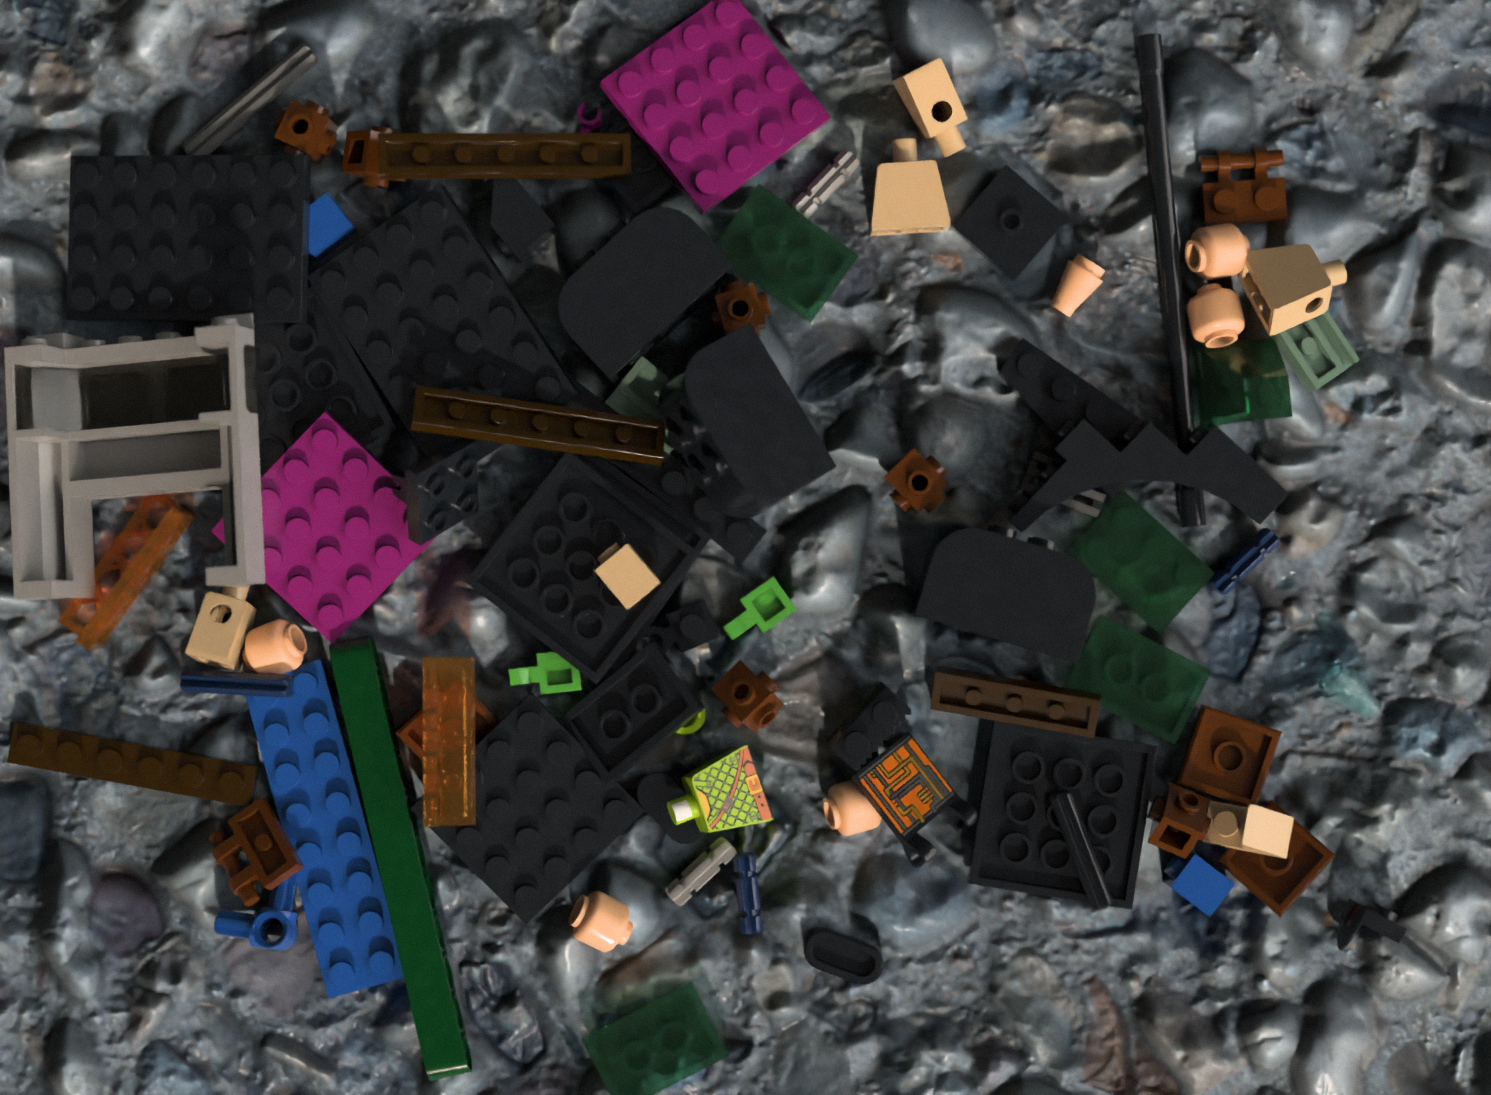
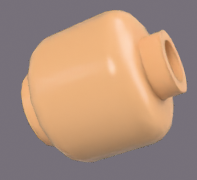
[1185,223,1250,280]
[1186,283,1245,348]
[242,619,307,674]
[823,779,882,836]
[569,891,633,952]

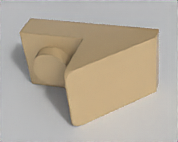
[1202,800,1294,859]

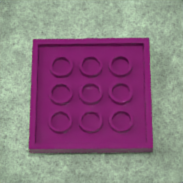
[600,0,831,216]
[210,411,437,643]

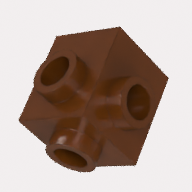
[274,100,338,164]
[341,126,406,189]
[709,280,771,336]
[882,448,949,513]
[711,660,784,733]
[1147,783,1211,859]

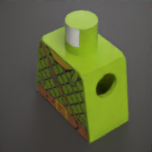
[667,745,773,833]

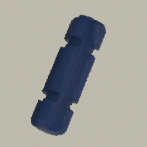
[1209,528,1280,595]
[733,852,763,934]

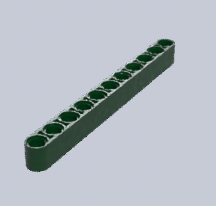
[329,634,472,1081]

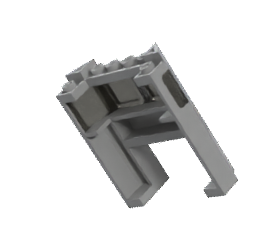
[4,313,265,600]

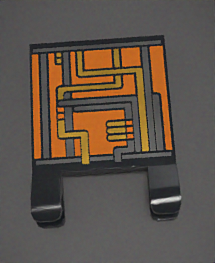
[851,732,979,868]

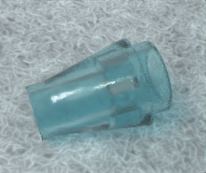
[1319,662,1382,721]

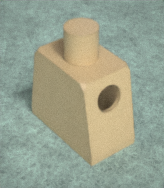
[892,57,967,158]
[869,138,951,236]
[1238,243,1347,336]
[185,586,256,672]

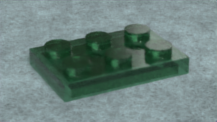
[715,184,859,324]
[1066,490,1215,634]
[1063,614,1212,745]
[582,979,730,1095]

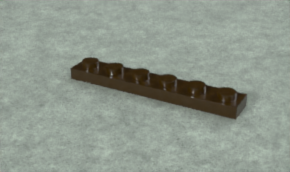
[378,133,632,179]
[411,385,665,465]
[7,721,260,807]

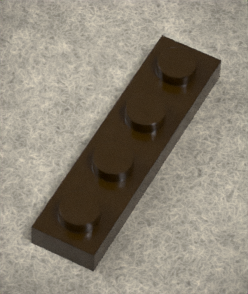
[930,665,1102,738]

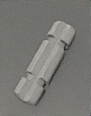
[792,149,860,219]
[665,837,737,906]

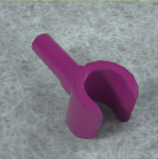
[577,103,602,133]

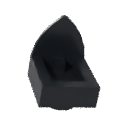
[1337,899,1407,951]

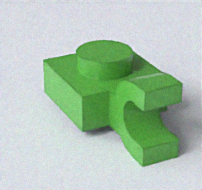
[722,576,797,641]
[509,651,582,695]

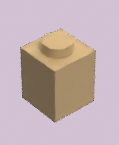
[595,543,661,610]

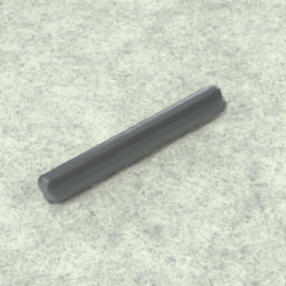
[182,43,318,155]

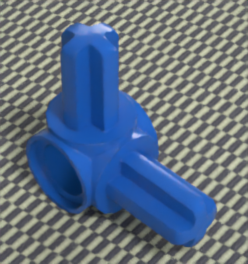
[214,874,298,951]

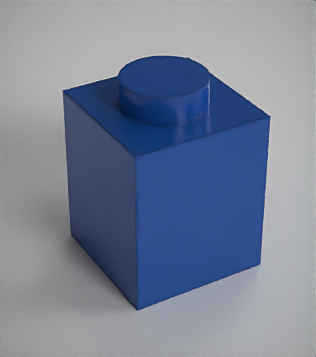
[309,193,359,260]
[1163,851,1235,917]

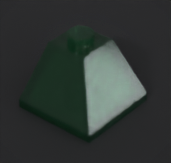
[1192,338,1292,427]

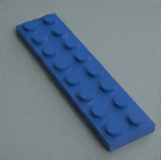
[245,659,404,998]

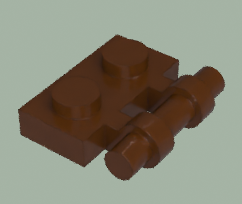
[1198,147,1288,227]
[209,797,305,907]

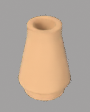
[1050,253,1105,317]

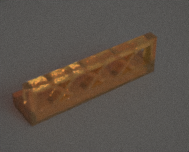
[57,494,196,650]
[423,656,476,827]

